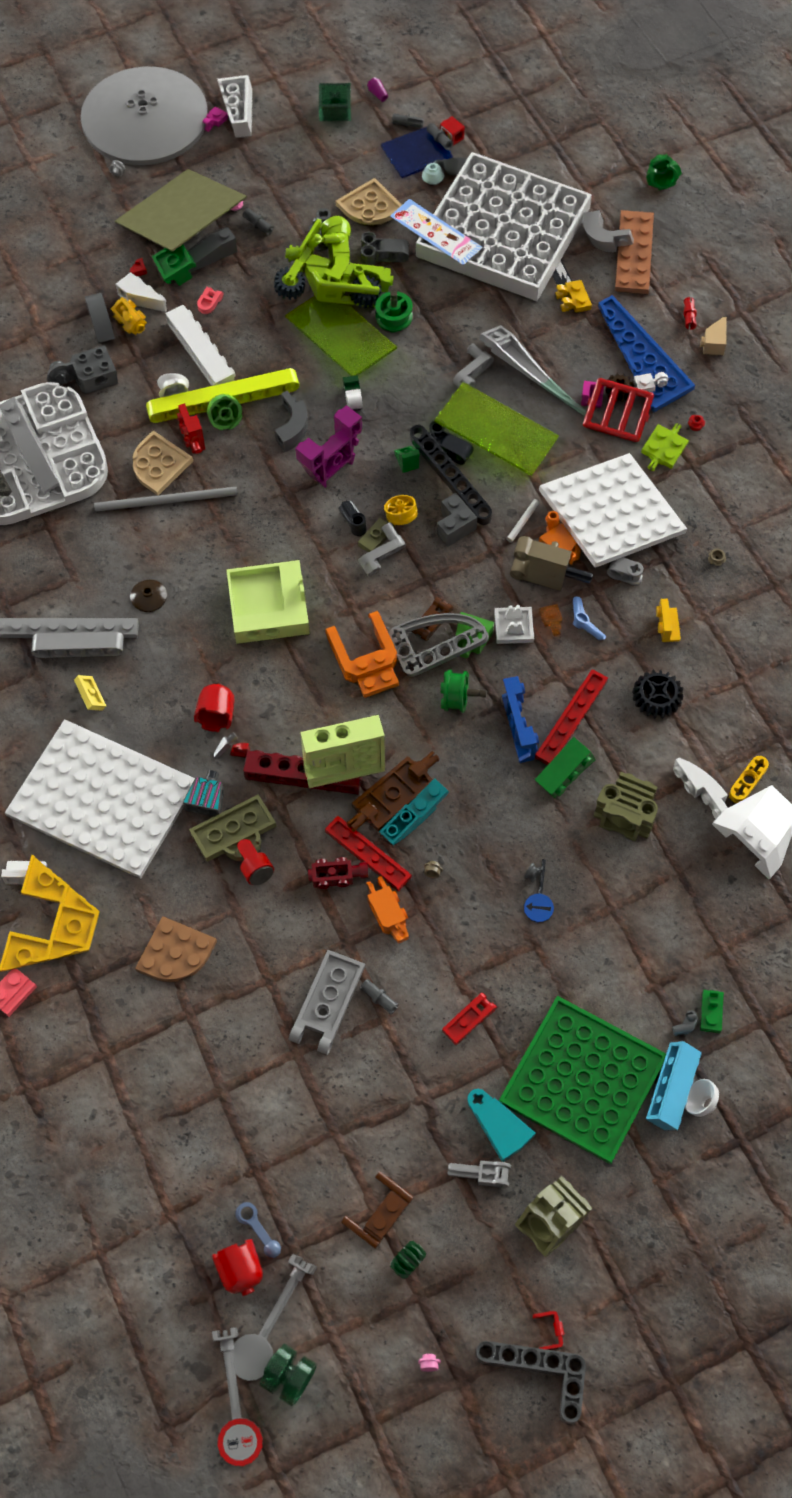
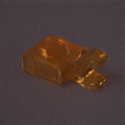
[539,604,563,636]

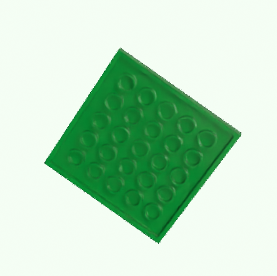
[499,996,666,1165]

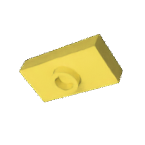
[74,675,106,711]

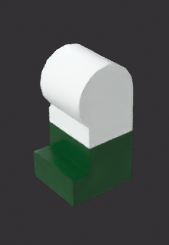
[343,375,363,410]

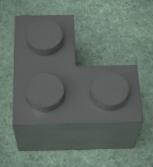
[437,493,477,547]

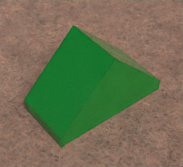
[394,446,419,473]

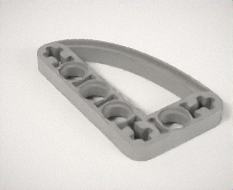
[389,613,489,677]

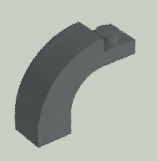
[85,293,115,343]
[275,391,308,452]

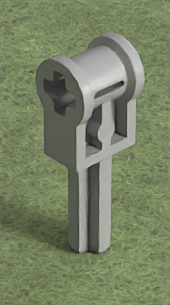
[448,1160,511,1188]

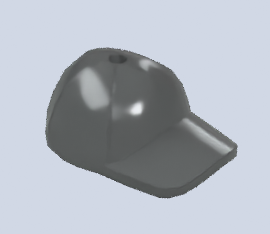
[434,158,467,175]

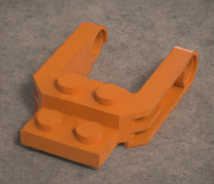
[325,611,399,698]

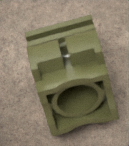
[593,772,658,842]
[515,1176,592,1257]

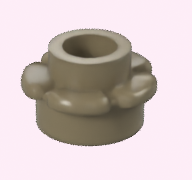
[708,549,726,566]
[424,861,443,878]

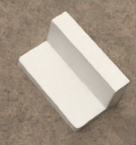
[1,861,47,884]

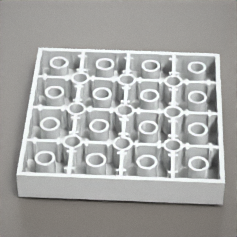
[416,152,592,301]

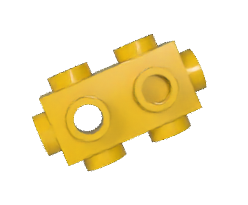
[111,297,147,335]

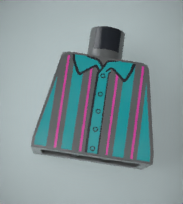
[183,770,224,817]

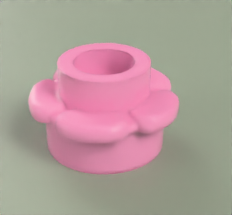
[419,1354,440,1372]

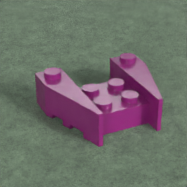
[296,405,362,488]

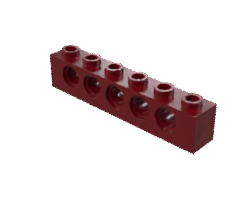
[243,750,362,795]

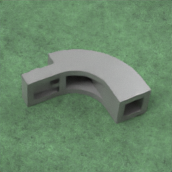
[583,210,634,252]

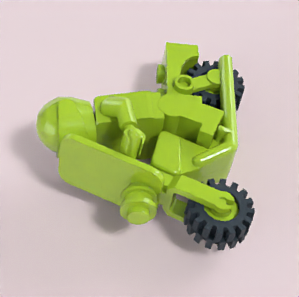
[274,216,393,308]

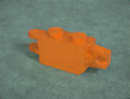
[366,876,409,944]

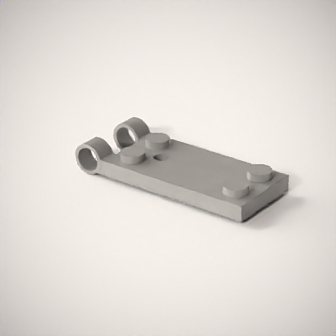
[289,950,365,1055]

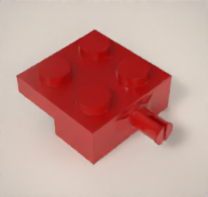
[177,403,206,454]

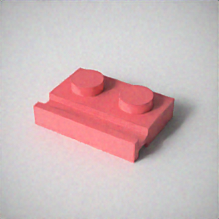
[0,968,37,1017]

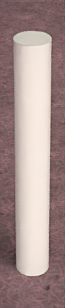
[506,499,540,543]

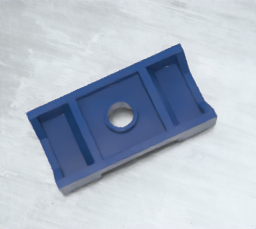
[502,676,539,763]

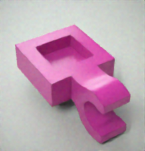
[202,107,228,132]

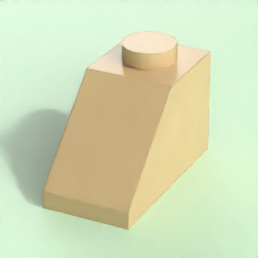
[700,317,726,355]

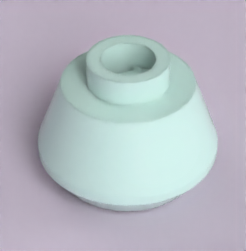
[422,163,444,185]

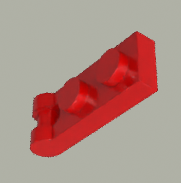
[442,992,497,1045]

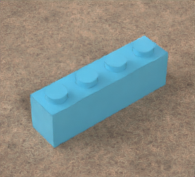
[646,1041,702,1130]

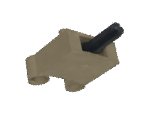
[510,536,593,591]

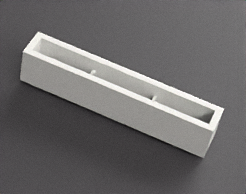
[166,305,236,386]

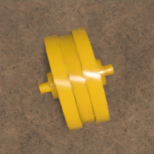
[384,495,418,525]

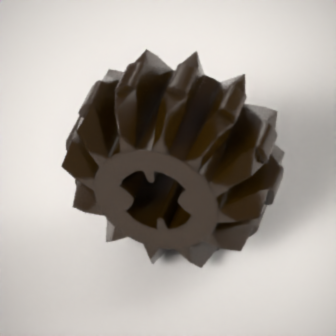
[605,373,634,402]

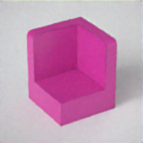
[581,381,604,408]

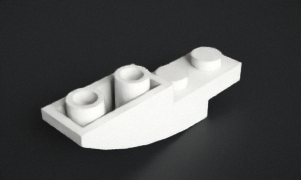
[673,758,728,819]

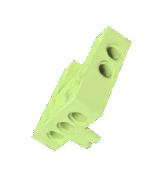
[227,560,310,644]
[301,715,385,788]

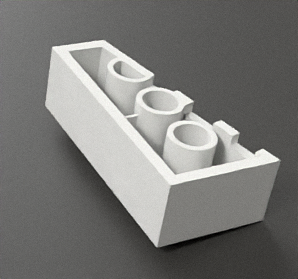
[217,75,252,138]

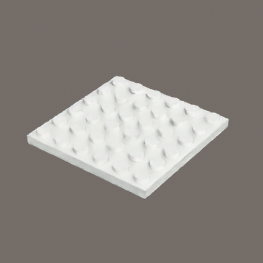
[539,453,687,568]

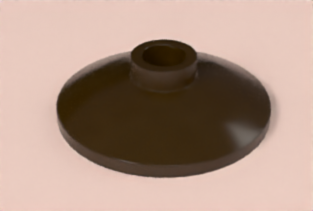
[130,580,167,612]

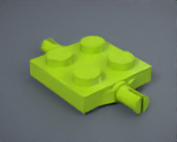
[641,423,689,471]

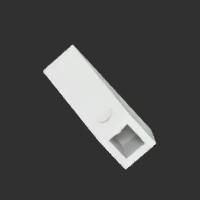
[116,272,167,312]

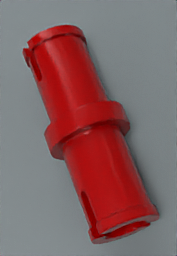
[683,297,697,330]

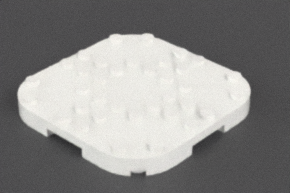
[0,382,108,525]

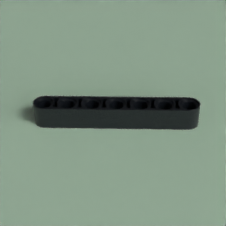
[410,424,492,525]

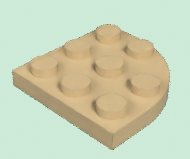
[336,178,402,225]
[133,430,193,495]

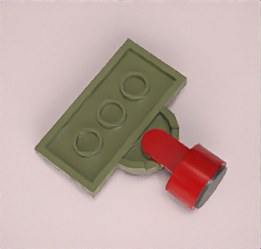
[189,795,277,885]

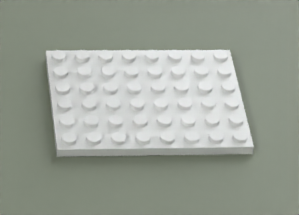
[5,719,195,879]

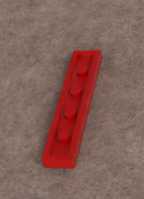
[325,816,412,891]

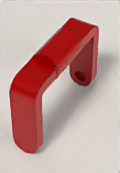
[532,1311,564,1350]

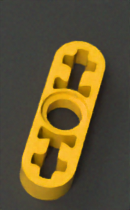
[729,756,769,803]

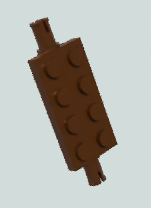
[346,751,439,832]

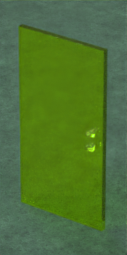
[285,296,397,376]
[435,382,559,476]

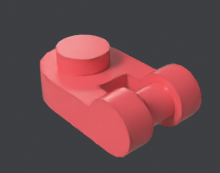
[197,287,223,314]

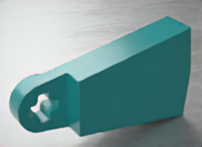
[467,1089,535,1162]

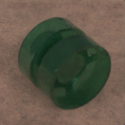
[259,1343,317,1407]

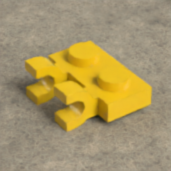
[555,280,592,313]

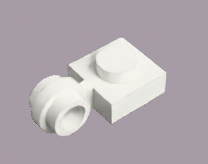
[633,372,669,392]

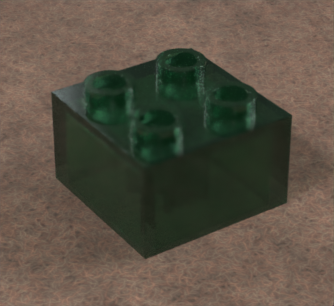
[319,83,351,121]

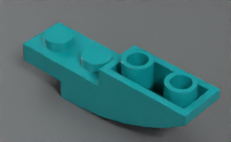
[379,778,449,846]

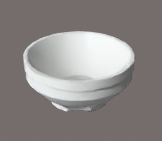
[685,1079,719,1117]

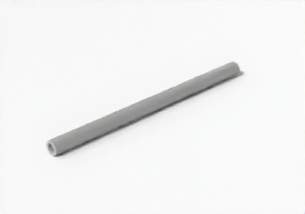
[94,487,238,512]

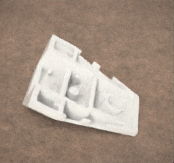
[712,785,792,879]

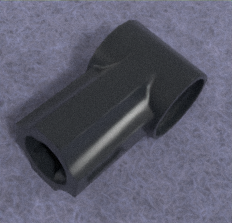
[338,500,367,536]

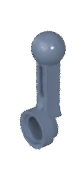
[235,1202,281,1258]

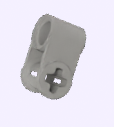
[607,557,644,585]

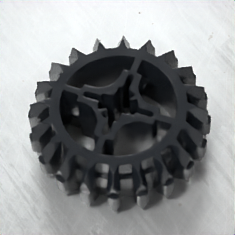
[632,669,684,719]

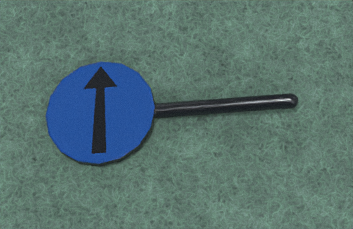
[524,859,554,923]

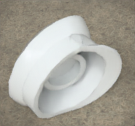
[157,373,189,398]

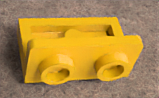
[656,598,681,642]

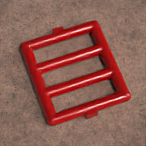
[583,378,654,442]

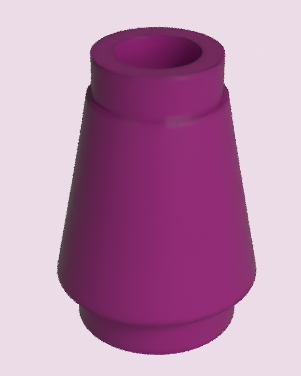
[367,77,388,102]

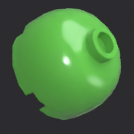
[207,394,242,430]

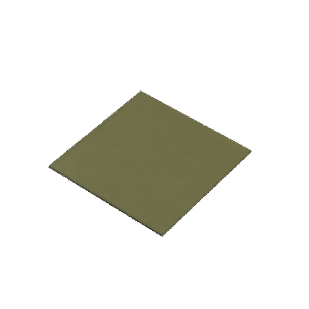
[115,169,247,252]

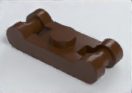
[411,597,453,641]

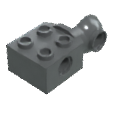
[47,345,118,394]

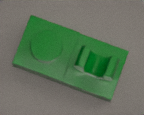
[700,990,724,1033]

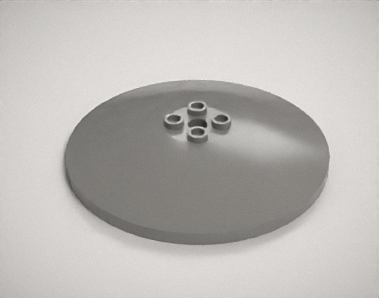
[81,67,208,165]

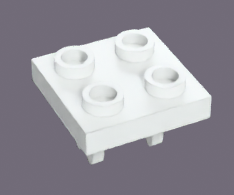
[494,605,534,644]

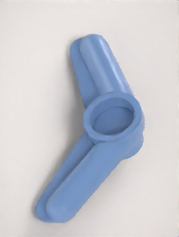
[573,596,606,640]

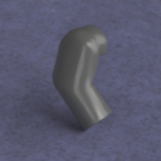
[672,1010,698,1036]

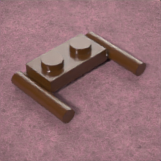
[341,1171,414,1249]

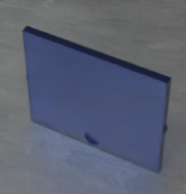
[381,127,454,178]

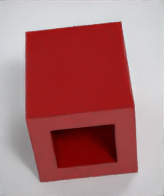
[440,116,465,146]

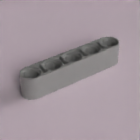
[32,631,124,658]

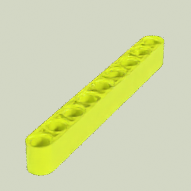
[146,369,300,423]

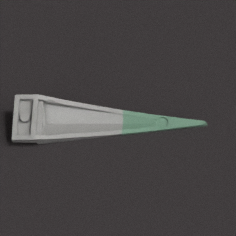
[479,325,587,416]

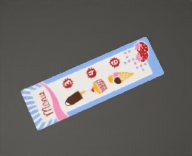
[390,199,482,265]

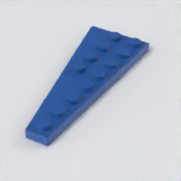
[598,295,695,412]

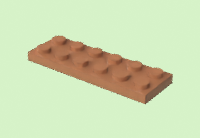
[615,210,654,294]

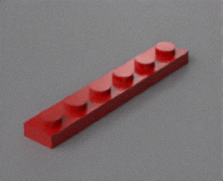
[535,669,608,765]

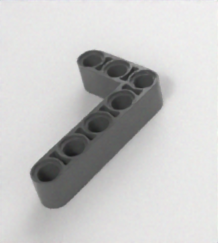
[476,1341,586,1425]

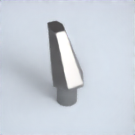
[214,732,238,759]

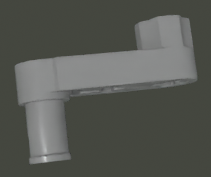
[453,343,494,393]
[358,522,406,576]

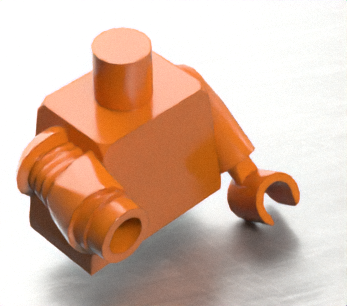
[539,511,581,565]

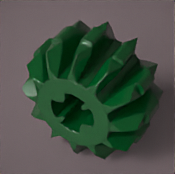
[390,1241,426,1279]

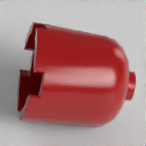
[194,684,235,732]
[211,1239,263,1296]

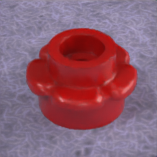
[688,415,705,431]

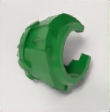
[646,154,682,190]

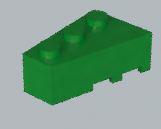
[535,737,596,799]

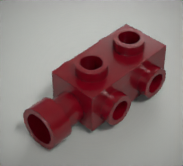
[308,857,368,889]

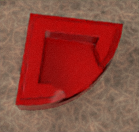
[130,258,147,276]
[230,743,250,758]

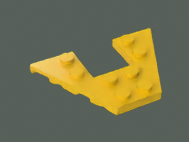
[0,855,100,972]

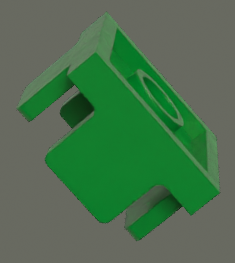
[152,244,197,286]

